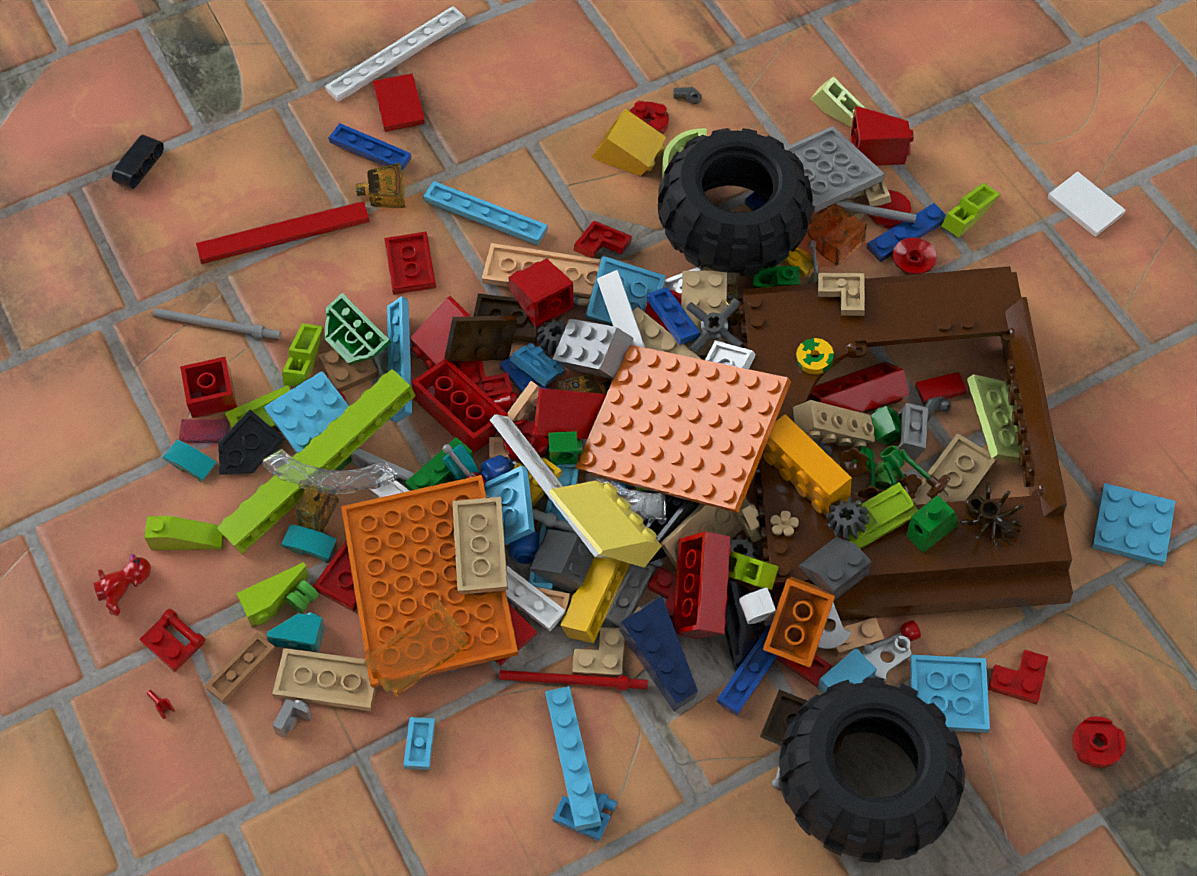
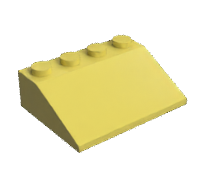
[549,481,662,568]

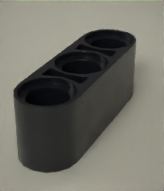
[112,134,164,189]

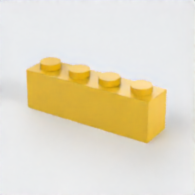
[560,557,630,644]

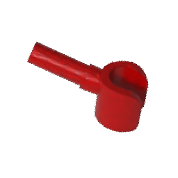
[147,690,175,719]

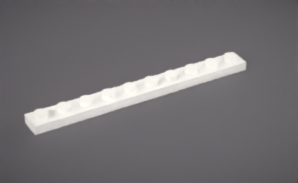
[370,473,566,632]

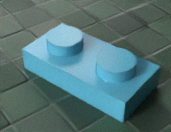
[403,717,436,770]

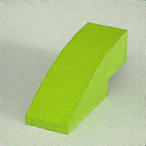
[942,183,1000,238]
[282,323,324,387]
[728,551,779,590]

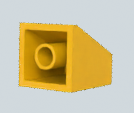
[592,109,666,176]

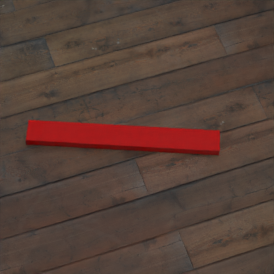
[196,201,370,264]

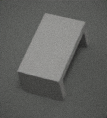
[897,403,928,460]

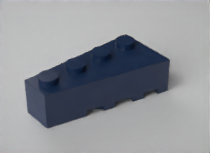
[619,597,698,711]

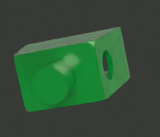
[906,496,958,553]

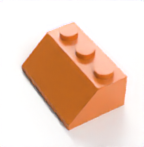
[763,577,835,667]

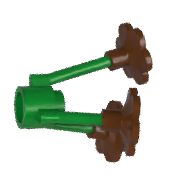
[880,445,950,499]
[840,446,884,500]

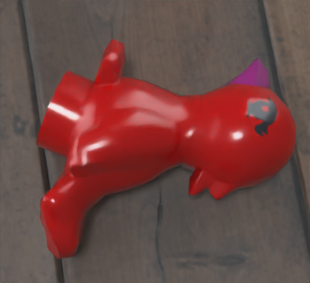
[94,554,151,616]

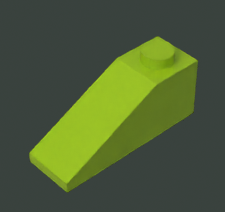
[144,516,224,550]
[236,562,309,626]

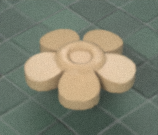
[770,511,799,536]

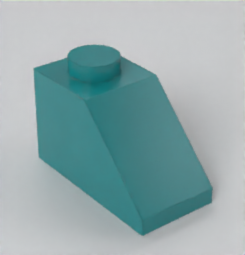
[267,613,326,653]

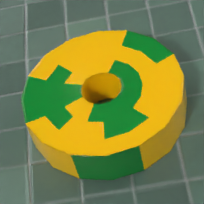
[796,338,834,375]

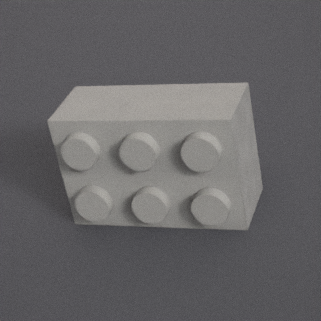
[553,318,634,379]

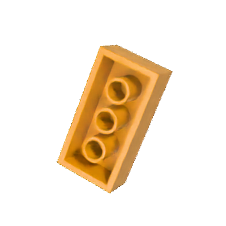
[763,414,852,517]

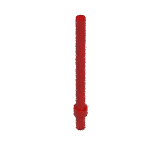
[499,670,648,691]

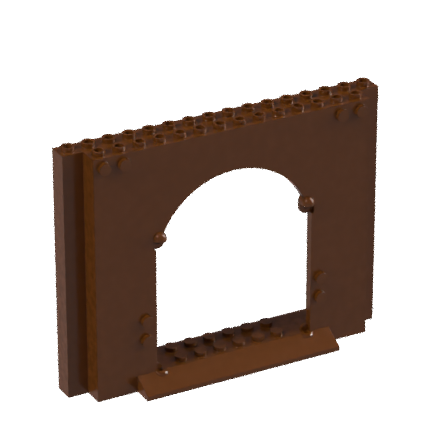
[738,266,1073,621]

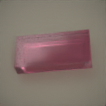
[179,419,229,443]

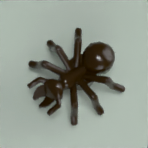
[960,482,1024,546]

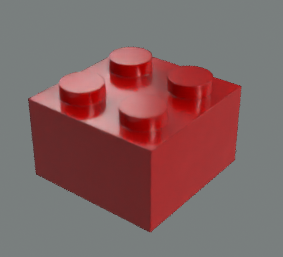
[180,357,237,418]

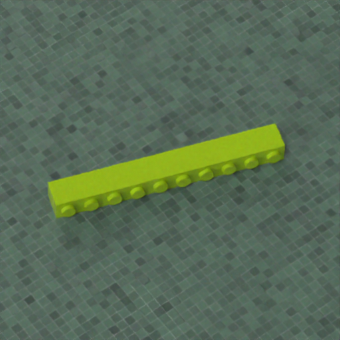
[217,369,416,554]

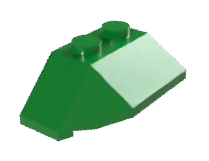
[325,293,391,365]

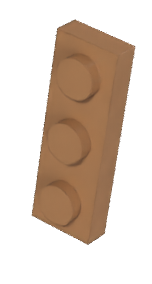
[205,632,277,704]

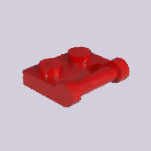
[139,609,206,672]

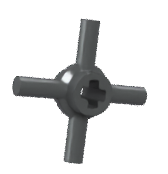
[686,298,743,354]

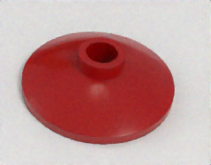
[893,238,937,275]

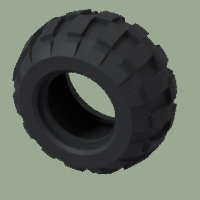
[657,128,813,276]
[779,677,965,863]

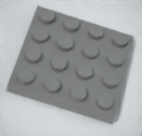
[784,126,885,213]

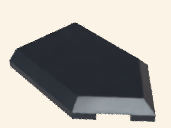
[218,410,285,475]

